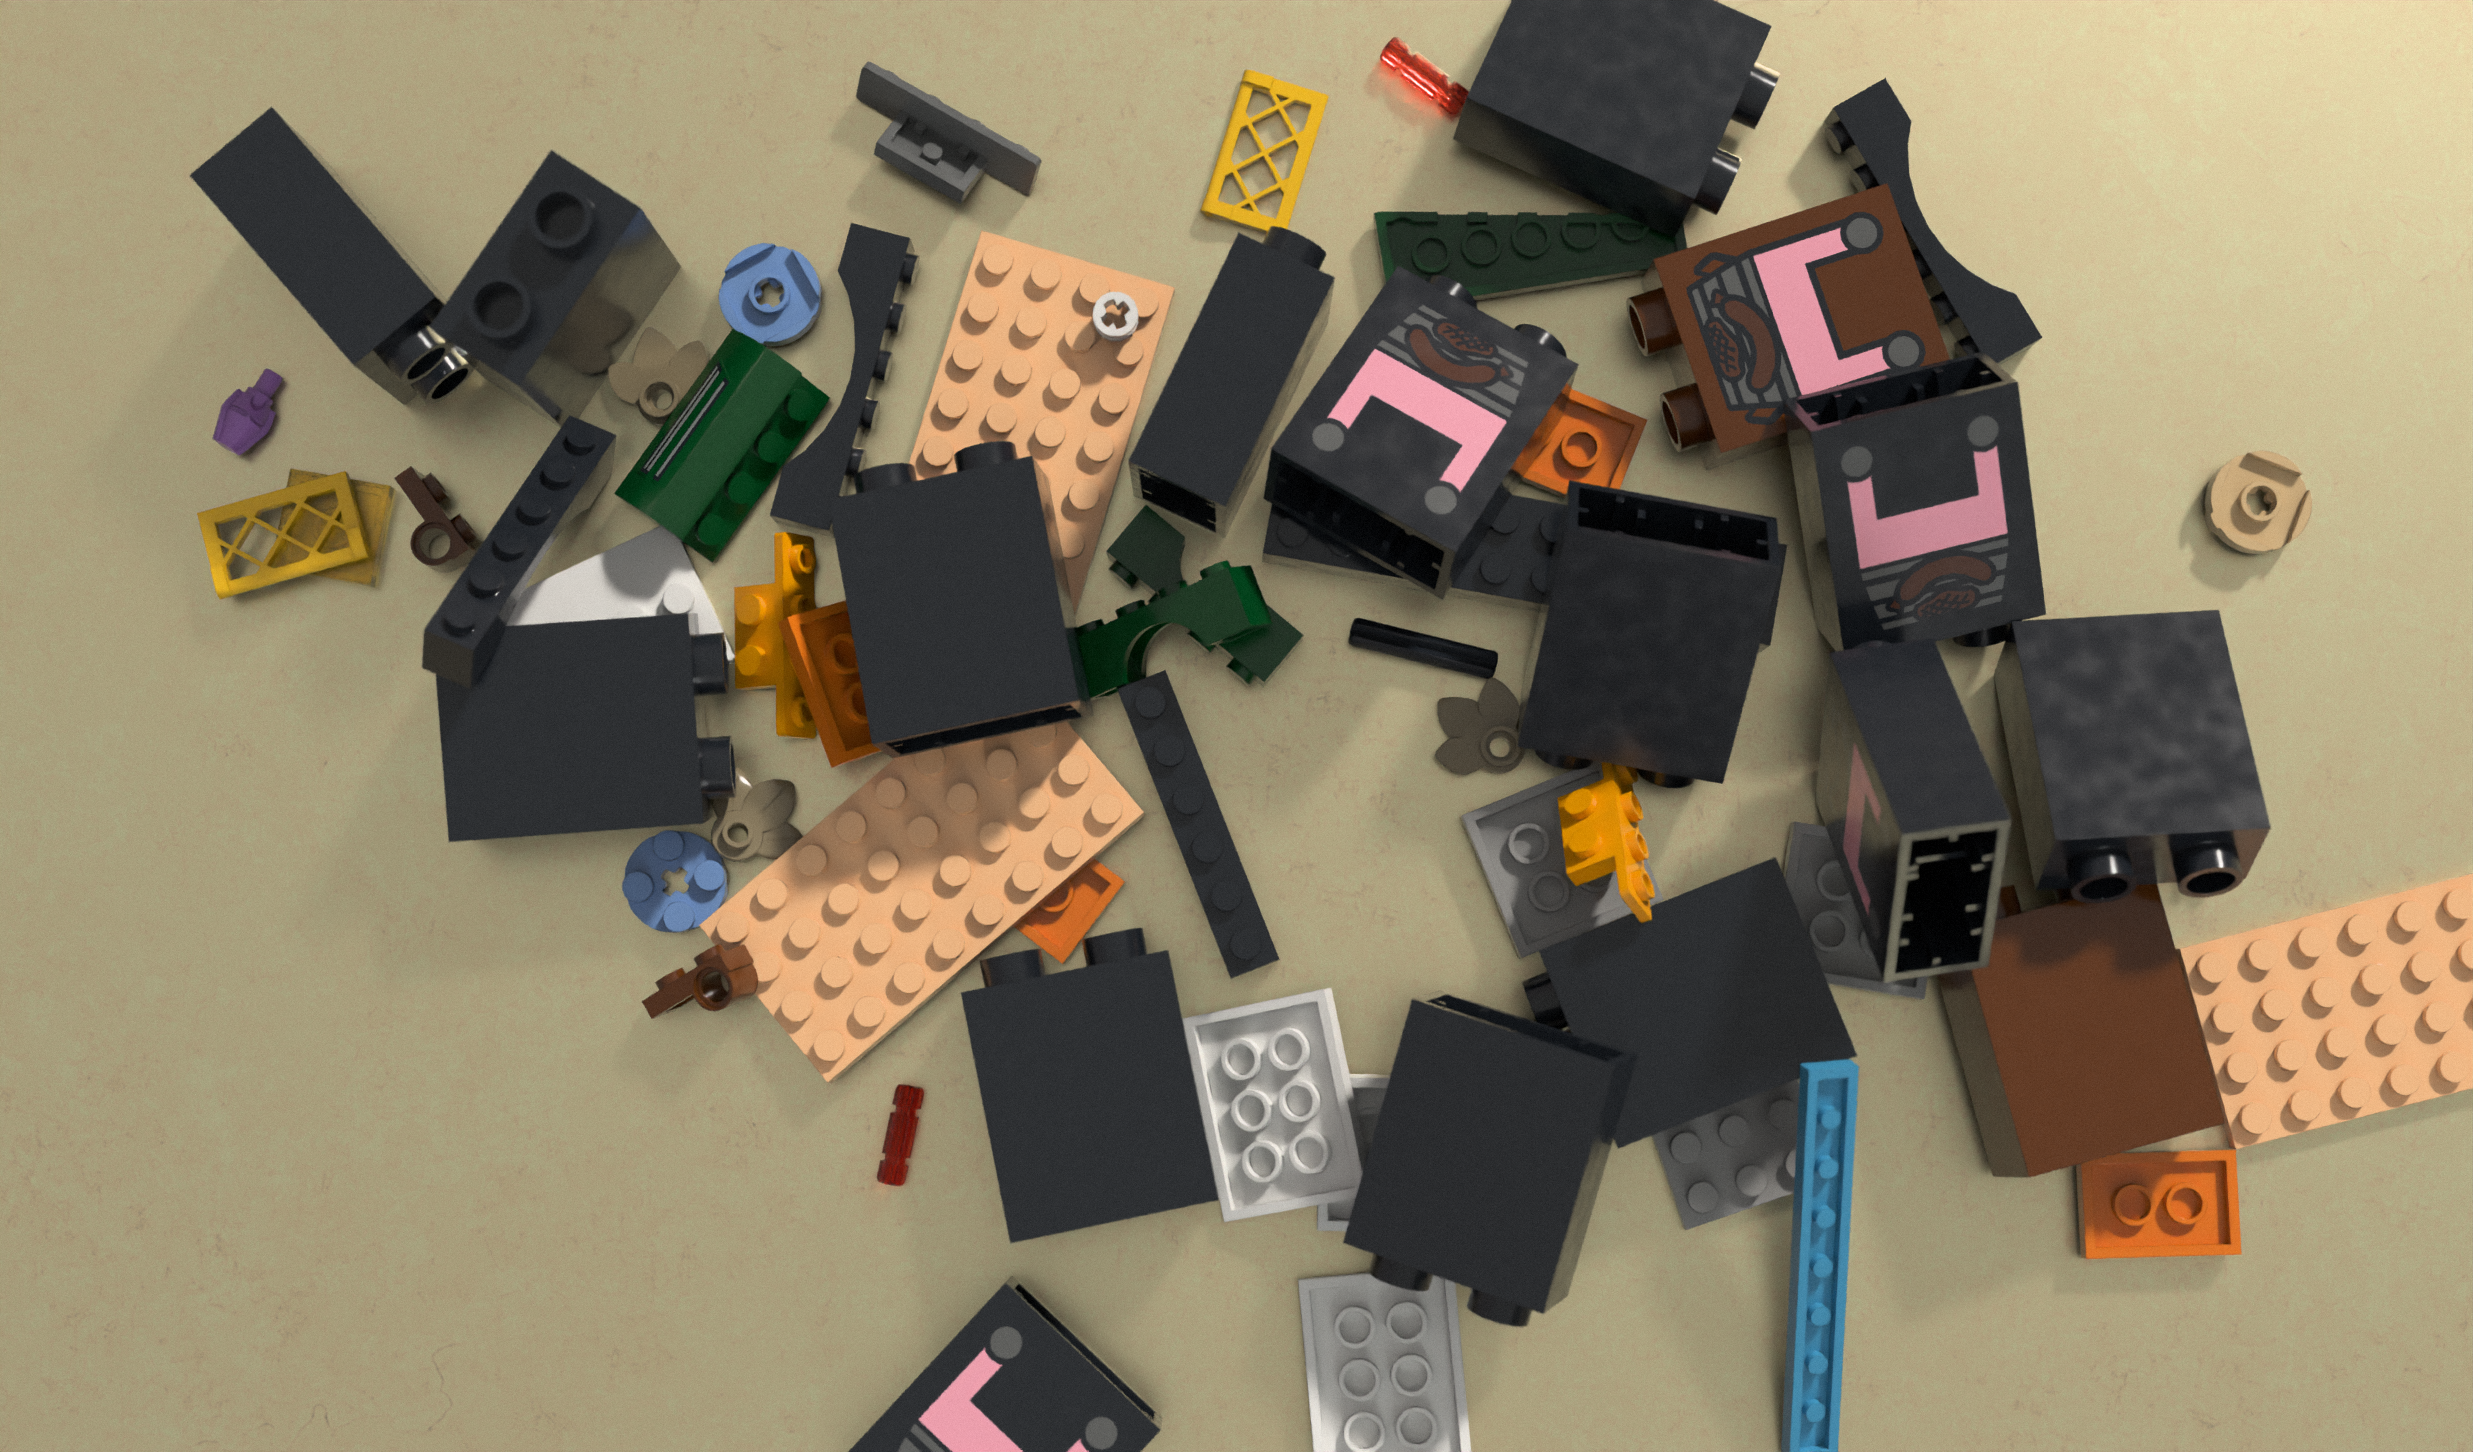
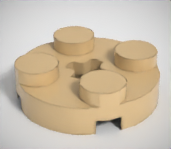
[2205,451,2312,554]

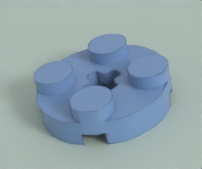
[719,243,822,347]
[622,830,728,933]

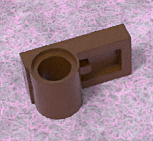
[395,466,478,573]
[642,944,758,1019]

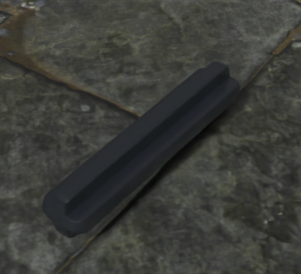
[1348,618,1498,679]

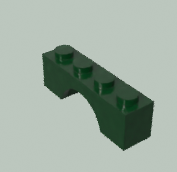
[1106,505,1304,687]
[1077,560,1273,701]

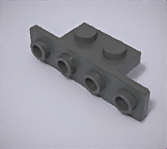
[856,61,1041,204]

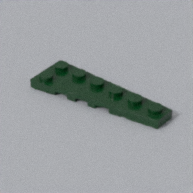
[1373,212,1687,300]

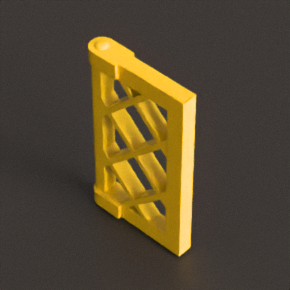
[1200,70,1329,234]
[197,471,370,600]

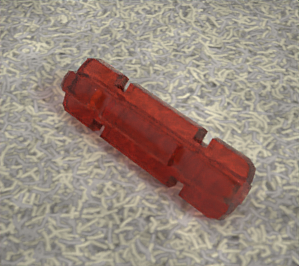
[1380,37,1469,115]
[877,1084,924,1186]

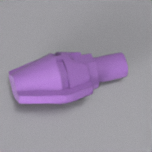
[212,368,283,456]

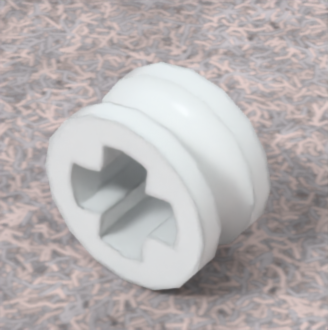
[1093,292,1139,342]

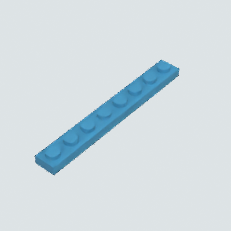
[1781,1059,1859,1452]

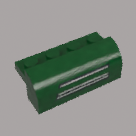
[614,329,830,562]

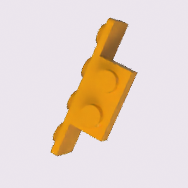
[734,532,816,739]
[1557,762,1655,923]

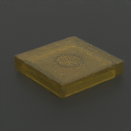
[271,468,394,588]

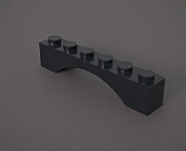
[1824,78,2042,365]
[770,223,920,538]
[422,415,617,689]
[1117,670,1279,979]

